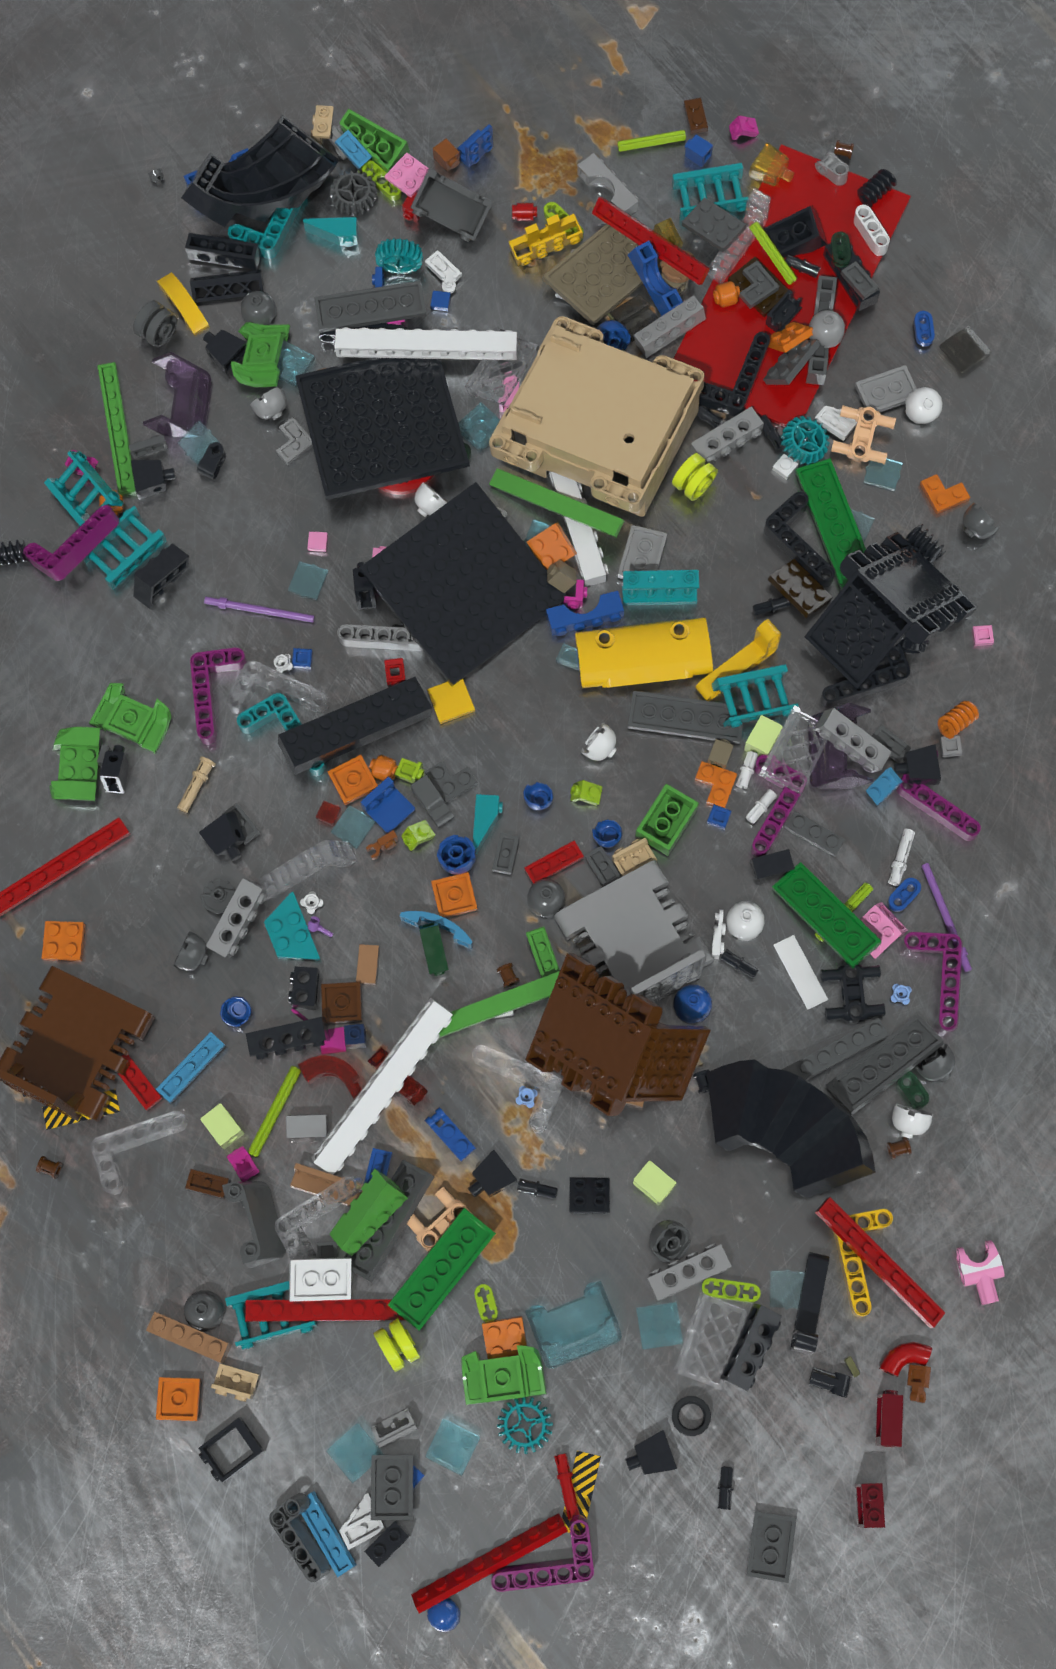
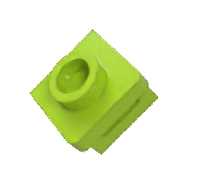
[394,758,425,783]
[570,780,602,806]
[401,820,435,851]

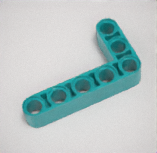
[228,204,302,259]
[237,693,326,776]

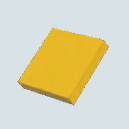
[427,679,475,724]

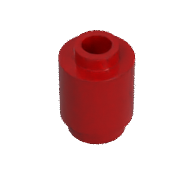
[512,203,537,221]

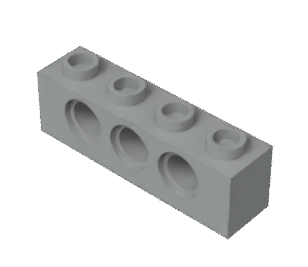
[634,295,706,358]
[690,406,764,464]
[814,708,891,773]
[206,878,267,958]
[647,1243,732,1302]

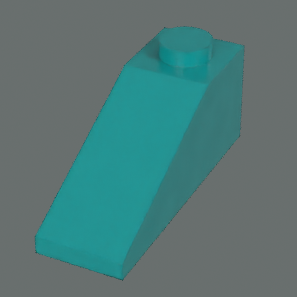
[303,217,358,247]
[473,794,503,855]

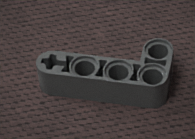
[269,1493,331,1582]

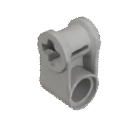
[815,151,849,186]

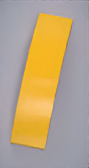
[157,272,209,335]

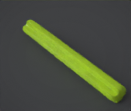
[248,1066,301,1157]

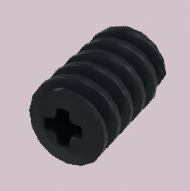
[857,169,897,208]
[906,524,946,565]
[0,540,28,566]

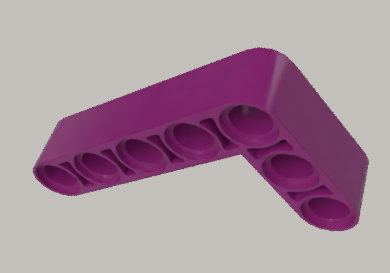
[23,505,119,581]
[190,648,247,745]
[897,751,981,841]
[751,755,807,857]
[904,932,963,1032]
[491,1515,594,1592]

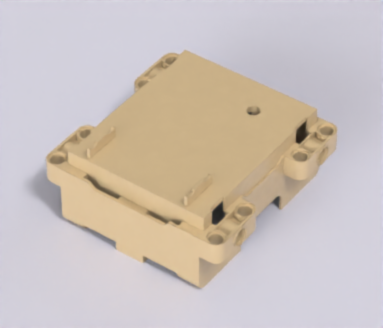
[489,316,704,517]

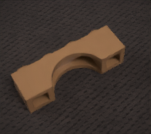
[146,1312,232,1364]

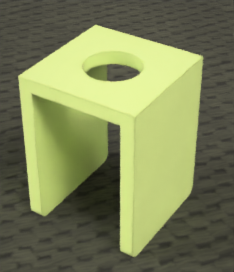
[744,715,783,757]
[200,1104,245,1150]
[633,1161,677,1206]

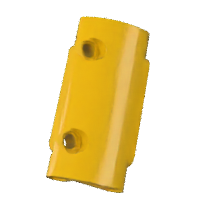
[575,617,713,688]

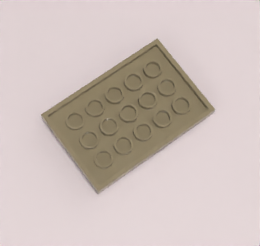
[542,224,662,325]

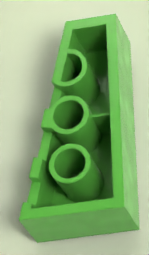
[339,109,410,173]
[330,1169,408,1256]

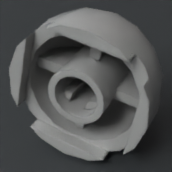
[809,310,845,348]
[250,387,287,421]

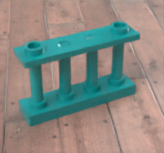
[672,163,751,221]
[44,451,124,526]
[83,506,167,590]
[622,570,699,606]
[711,664,799,728]
[225,1281,317,1350]

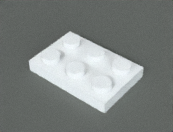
[289,1257,351,1301]

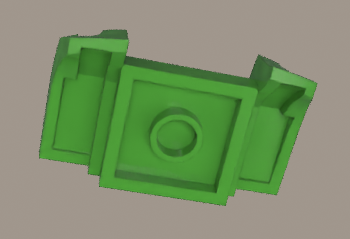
[231,322,290,387]
[89,683,171,753]
[49,727,100,801]
[461,1345,547,1405]

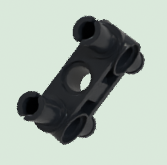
[820,964,886,1023]

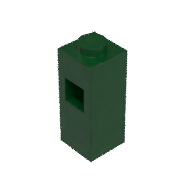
[419,921,449,976]

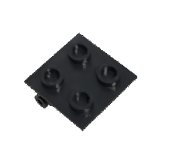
[569,1177,610,1215]

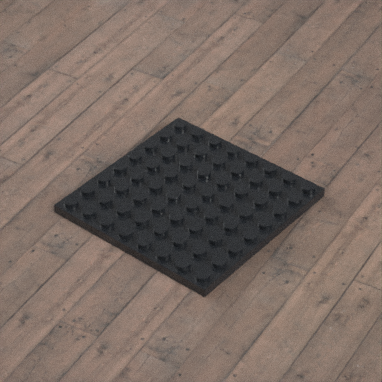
[295,358,470,500]
[359,482,567,686]

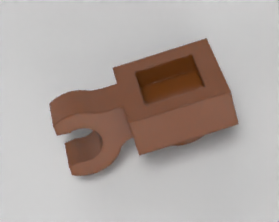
[366,830,399,860]
[907,1364,931,1403]

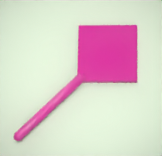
[291,1008,346,1055]

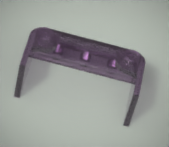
[143,352,211,438]
[808,703,873,789]

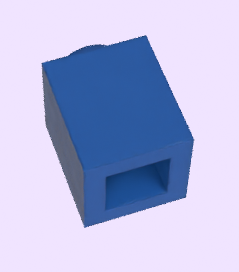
[685,134,713,167]

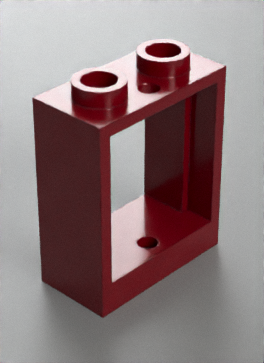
[875,1390,903,1448]
[855,1483,885,1528]

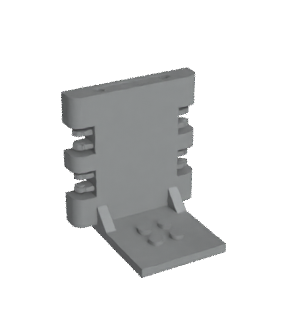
[554,860,714,1003]

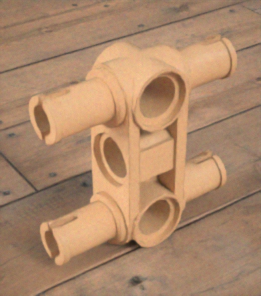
[831,405,896,464]
[407,1187,472,1253]

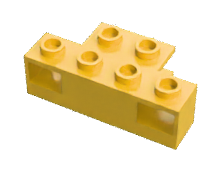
[509,214,583,266]

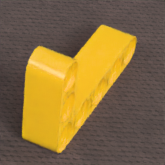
[695,619,781,701]
[834,1209,893,1317]

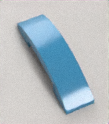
[400,911,473,949]

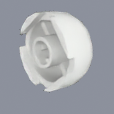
[905,387,943,424]
[414,482,448,517]
[581,722,617,761]
[726,901,765,941]
[892,1104,933,1138]

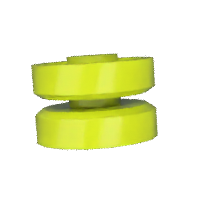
[672,453,718,501]
[373,1318,420,1372]

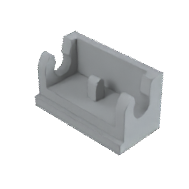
[286,1114,328,1138]
[371,1408,418,1448]

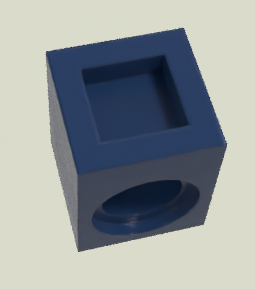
[344,1024,367,1049]

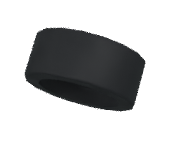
[672,1396,711,1436]

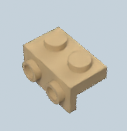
[311,105,334,146]
[612,838,657,877]
[211,1363,260,1402]

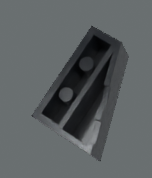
[133,543,189,609]

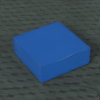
[430,291,451,311]
[292,648,313,669]
[707,804,732,830]

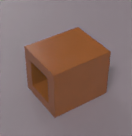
[433,138,460,172]

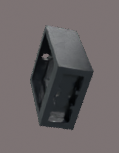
[198,1417,265,1483]

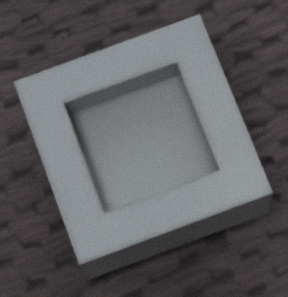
[940,735,962,757]

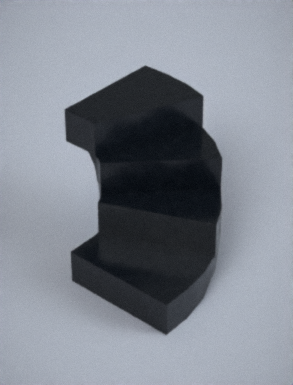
[181,115,339,227]
[707,1059,876,1198]

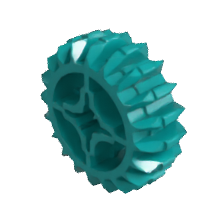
[375,238,423,275]
[780,416,830,465]
[497,1397,553,1454]

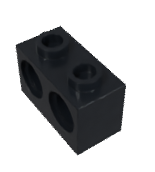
[288,966,320,1010]
[364,1520,410,1567]

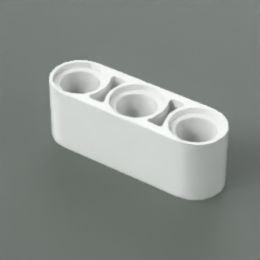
[854,205,890,256]

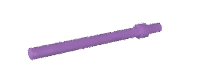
[204,597,315,623]
[922,863,972,972]

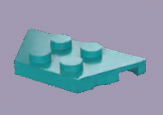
[264,892,321,961]

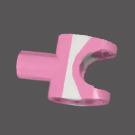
[956,1240,1004,1305]

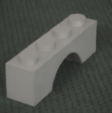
[577,153,639,216]

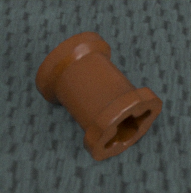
[834,140,854,160]
[496,963,520,988]
[886,1137,912,1160]
[36,1156,62,1179]

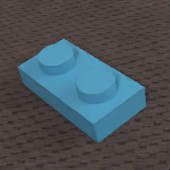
[335,130,372,170]
[866,767,903,805]

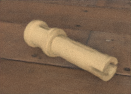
[177,756,216,813]

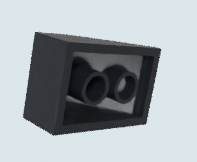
[763,205,827,258]

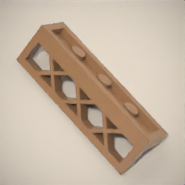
[290,1163,363,1207]

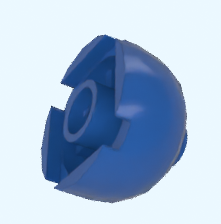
[596,320,631,350]
[437,835,476,874]
[673,984,712,1024]

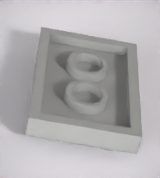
[855,365,917,416]
[618,525,668,578]

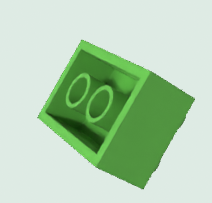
[635,784,699,856]

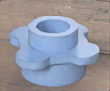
[890,984,912,1005]
[516,1086,538,1108]

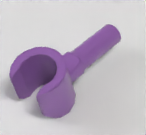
[308,916,334,937]

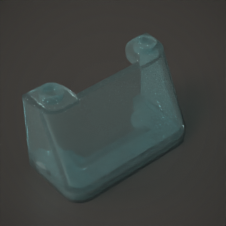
[525,1281,622,1368]

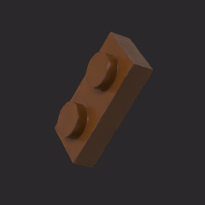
[684,98,708,134]
[185,1169,230,1199]

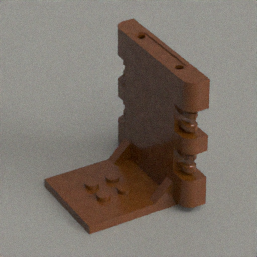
[525,953,711,1116]
[0,966,155,1122]

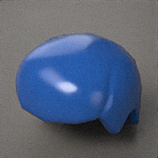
[523,782,553,810]
[592,819,623,848]
[220,996,252,1027]
[427,1598,461,1632]

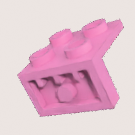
[385,153,428,197]
[860,902,908,958]

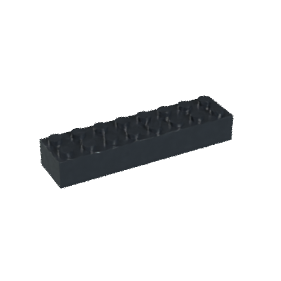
[278,676,432,775]

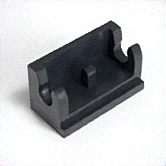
[765,290,802,332]
[750,849,795,880]

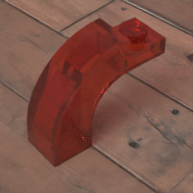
[368,1047,428,1106]
[298,1055,362,1100]

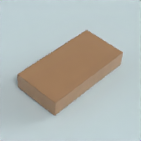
[356,944,379,985]

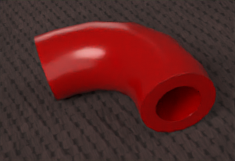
[879,1342,932,1377]

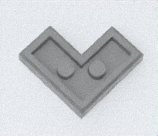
[276,417,313,466]

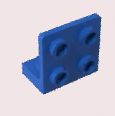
[457,124,493,167]
[360,776,415,833]

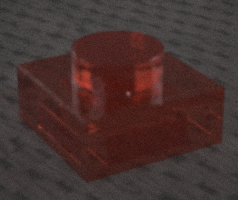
[316,801,341,827]

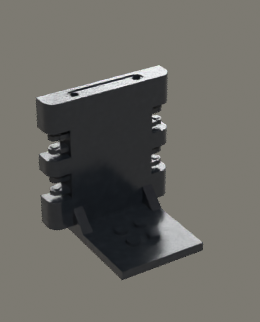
[804,532,977,689]

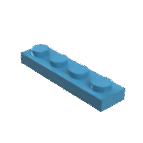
[156,1032,225,1104]
[295,1491,357,1578]

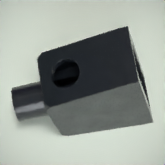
[203,330,247,374]
[131,460,176,500]
[353,562,376,610]
[894,744,941,785]
[100,745,129,794]
[199,812,245,861]
[467,1150,518,1198]
[625,1430,677,1475]

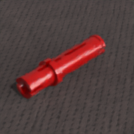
[554,1453,580,1519]

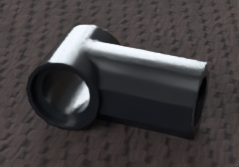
[809,1367,852,1398]

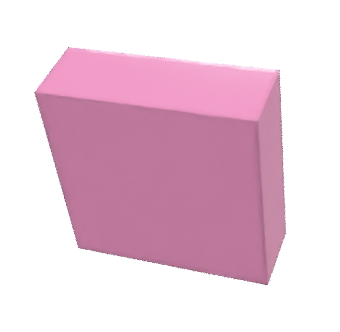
[307,532,328,552]
[972,625,994,646]

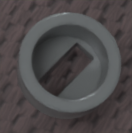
[148,168,164,183]

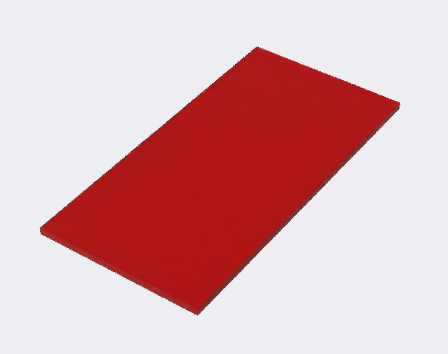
[673,144,911,427]

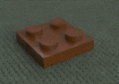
[321,982,362,1024]

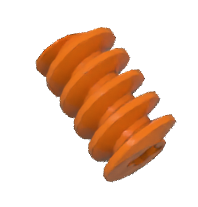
[938,701,979,739]

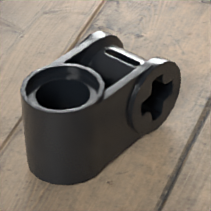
[197,442,226,480]

